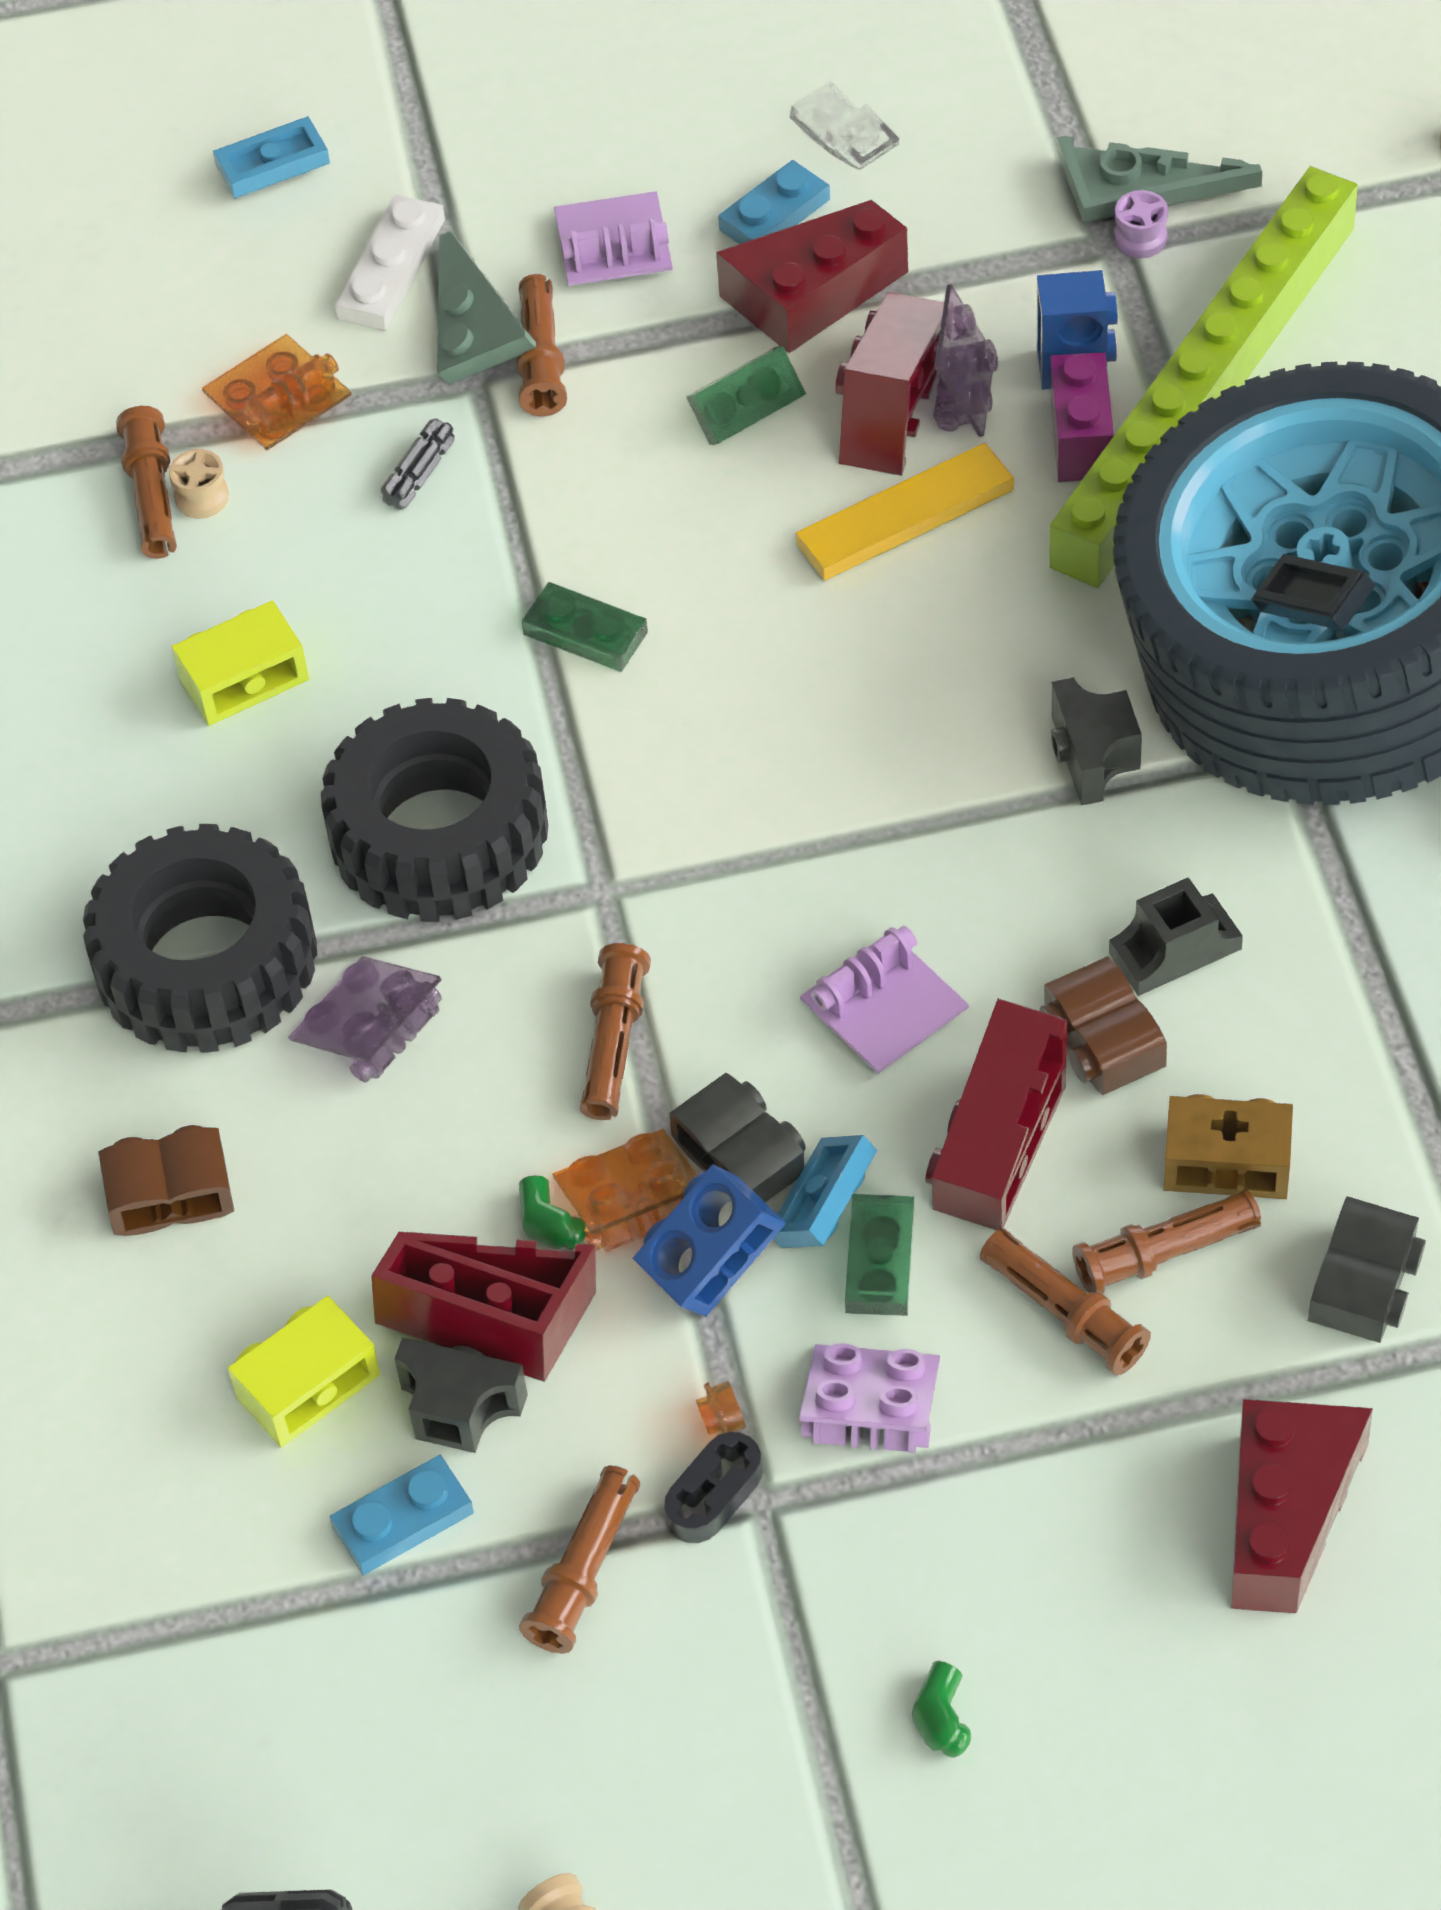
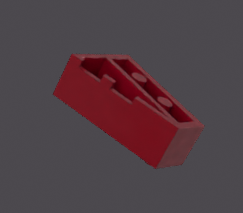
[716,199,909,354]
[835,292,950,476]
[925,998,1067,1231]
[371,1231,596,1382]
[1231,1399,1373,1614]

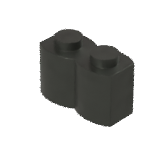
[669,1072,806,1202]
[1307,1196,1426,1343]

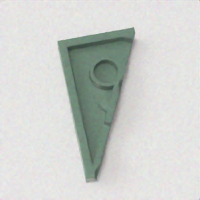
[1057,136,1263,223]
[437,231,536,385]

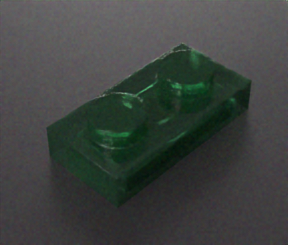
[686,346,806,445]
[522,582,648,672]
[845,1194,915,1316]

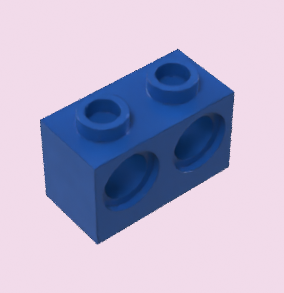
[1036,270,1118,390]
[632,1164,786,1317]

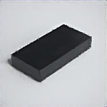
[1251,554,1376,631]

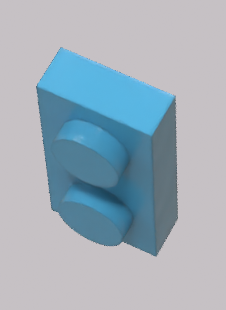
[213,116,330,199]
[718,159,830,244]
[773,1135,877,1248]
[329,1454,474,1576]

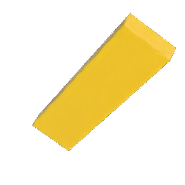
[796,442,1014,581]

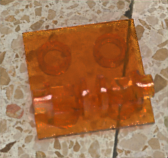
[202,333,352,451]
[552,1129,697,1253]

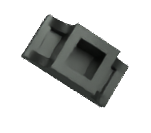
[1051,677,1142,806]
[1109,877,1243,996]
[394,1337,528,1453]

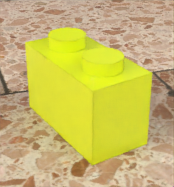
[172,600,309,726]
[228,1295,381,1448]

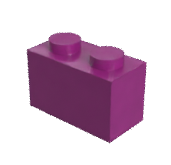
[1050,352,1114,482]

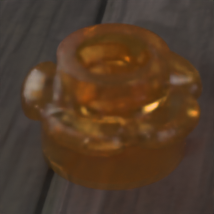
[695,1380,747,1435]

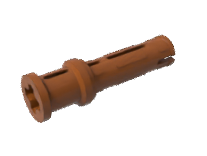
[516,274,567,417]
[116,405,177,559]
[579,943,651,1120]
[1072,1189,1261,1294]
[980,1228,1151,1376]
[519,1465,640,1654]

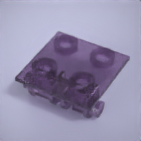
[933,284,998,437]
[288,956,442,1083]

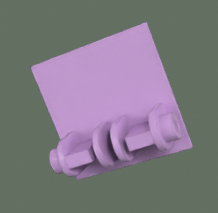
[554,191,673,286]
[800,926,969,1074]
[799,1343,940,1453]

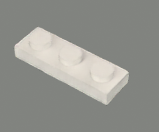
[335,194,445,331]

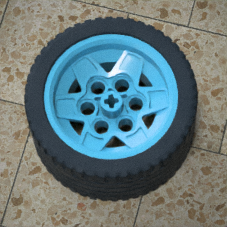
[1113,361,1441,805]

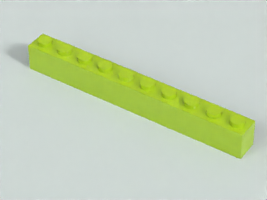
[1049,166,1358,589]

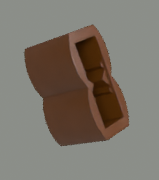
[1040,956,1167,1095]
[98,1125,234,1236]

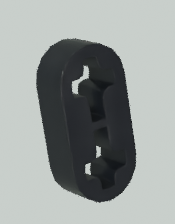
[664,1432,762,1543]

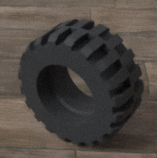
[320,698,549,922]
[83,824,317,1053]

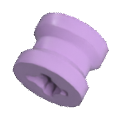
[1114,190,1168,258]

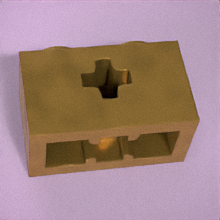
[1164,1094,1293,1199]

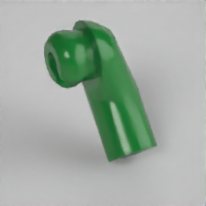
[519,1175,586,1250]
[912,1661,971,1758]

